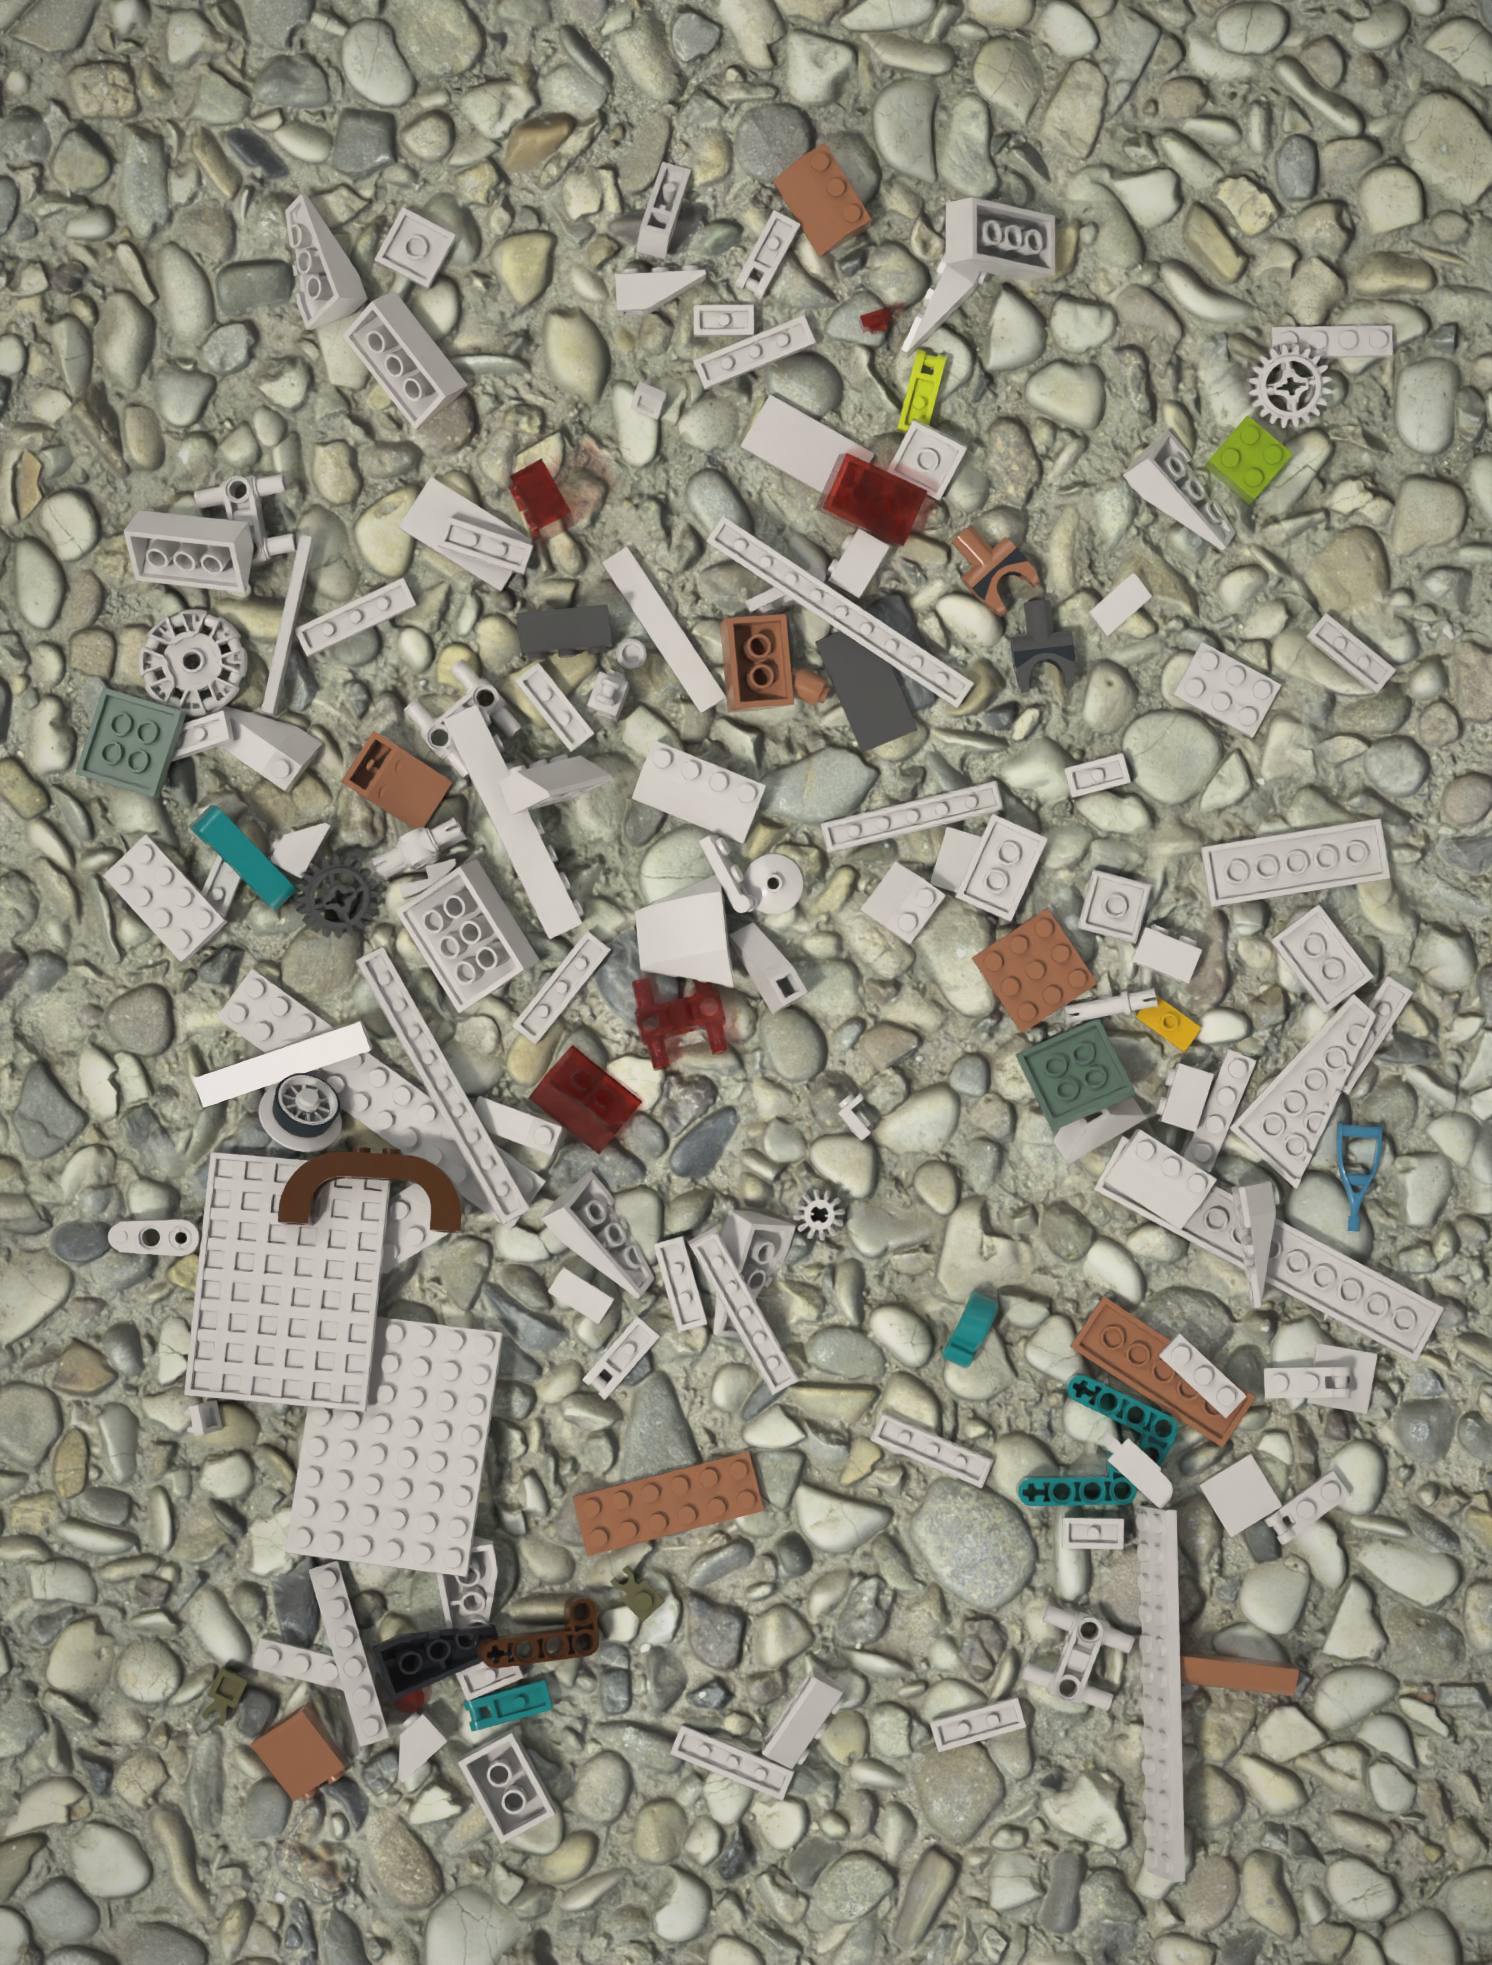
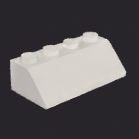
[342,291,468,430]
[124,510,254,593]
[632,740,766,844]

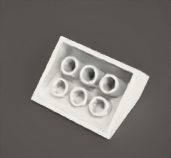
[395,859,541,1013]

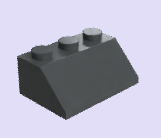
[516,605,612,661]

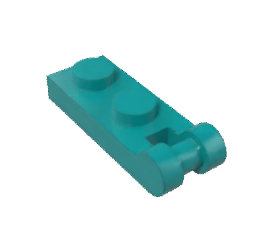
[463,1678,553,1731]

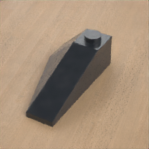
[371,1624,504,1702]

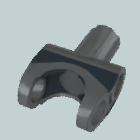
[1010,600,1075,693]

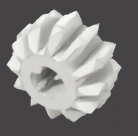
[793,1189,845,1240]

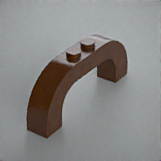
[278,1147,465,1234]

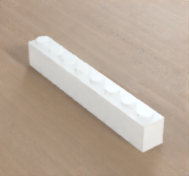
[442,704,584,939]

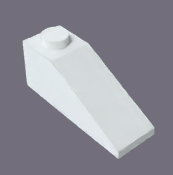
[636,162,691,259]
[474,1096,564,1156]

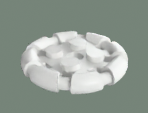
[139,609,248,716]

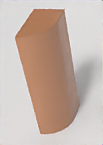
[1180,1650,1299,1696]

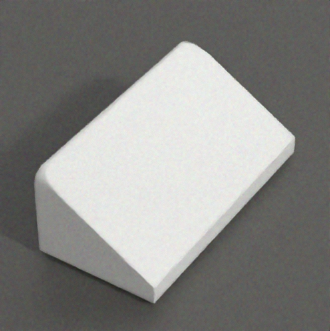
[1087,572,1152,637]
[548,1266,615,1324]

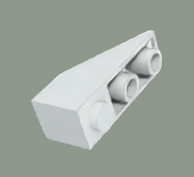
[615,265,706,316]
[728,922,808,1015]

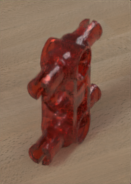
[631,978,729,1071]

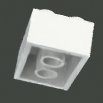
[458,1728,557,1844]

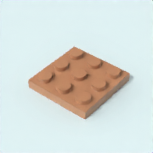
[971,908,1098,1034]

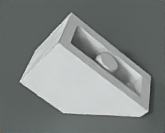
[268,823,333,880]
[398,1710,450,1783]

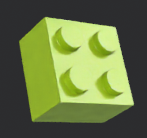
[1204,415,1293,505]

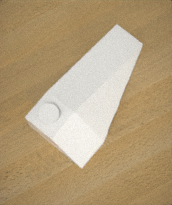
[285,194,367,330]
[901,252,989,359]
[1123,429,1236,550]
[192,706,323,794]
[541,1171,655,1299]
[1231,1181,1279,1308]
[713,1210,796,1337]
[436,1536,498,1629]

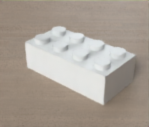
[945,197,1055,281]

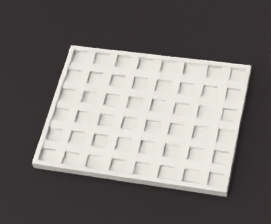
[184,1152,391,1412]
[285,1317,503,1577]

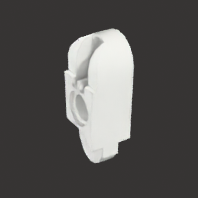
[108,1219,201,1256]
[1098,1430,1173,1510]

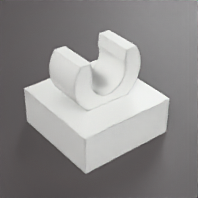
[630,379,667,420]
[184,1400,223,1436]

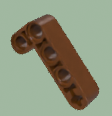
[477,1595,599,1668]

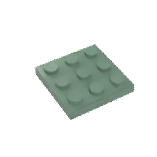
[75,687,186,800]
[1016,1018,1136,1131]

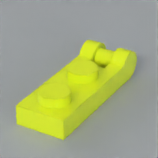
[897,349,947,433]

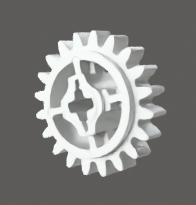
[1247,344,1332,428]

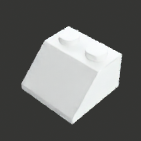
[860,861,946,946]

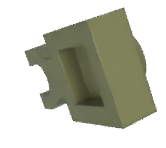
[610,1565,665,1622]
[202,1667,249,1727]

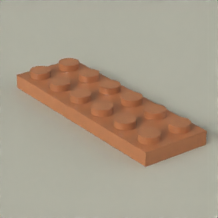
[1070,1296,1256,1448]
[573,1451,764,1556]

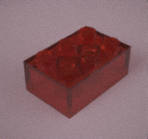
[815,453,928,547]
[508,459,575,543]

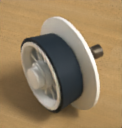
[259,1074,342,1152]

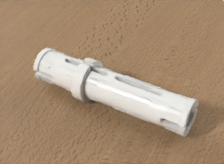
[1065,988,1158,1024]

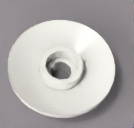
[743,854,803,914]

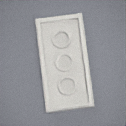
[740,395,875,507]
[399,477,533,592]

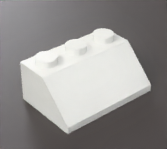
[498,754,612,815]
[1104,1129,1217,1230]
[761,1668,844,1769]

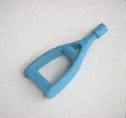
[1336,1122,1382,1232]

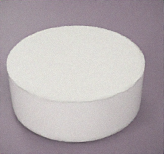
[616,639,647,670]

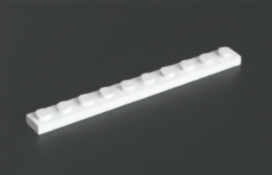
[705,516,974,708]
[356,946,530,1226]

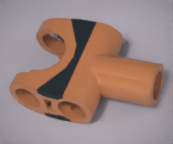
[951,525,1040,617]

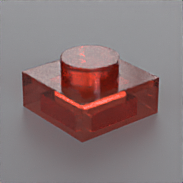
[859,307,892,335]

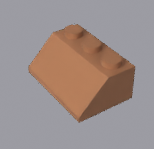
[773,143,872,258]
[720,614,794,713]

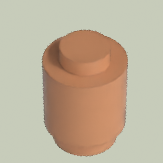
[791,667,831,707]

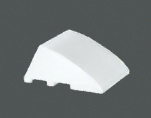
[635,874,734,988]

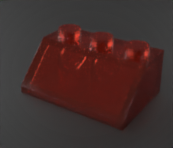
[529,1045,642,1155]

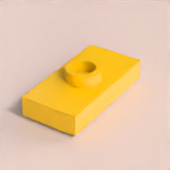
[1135,995,1202,1053]

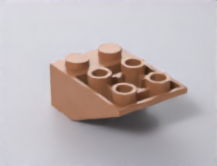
[341,731,453,829]

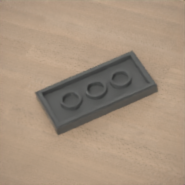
[815,631,918,753]

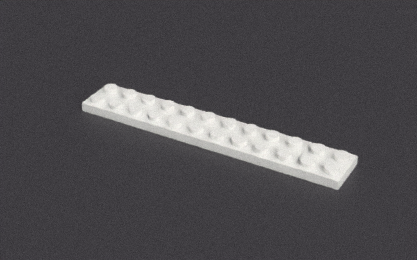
[216,969,546,1230]
[1093,1136,1444,1362]
[1136,1505,1185,1882]

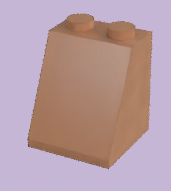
[250,1702,348,1801]

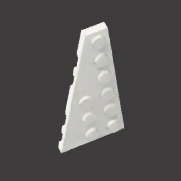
[1229,994,1376,1189]

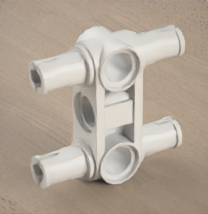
[194,474,297,566]
[404,659,522,778]
[372,817,467,880]
[1021,1605,1134,1711]

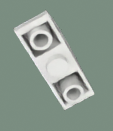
[1053,1097,1146,1164]

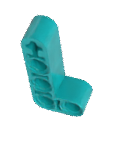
[189,805,297,912]
[1065,1373,1178,1467]
[1016,1450,1137,1506]

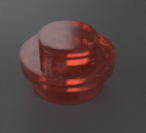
[394,1689,425,1713]

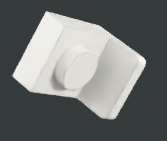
[837,1093,871,1141]

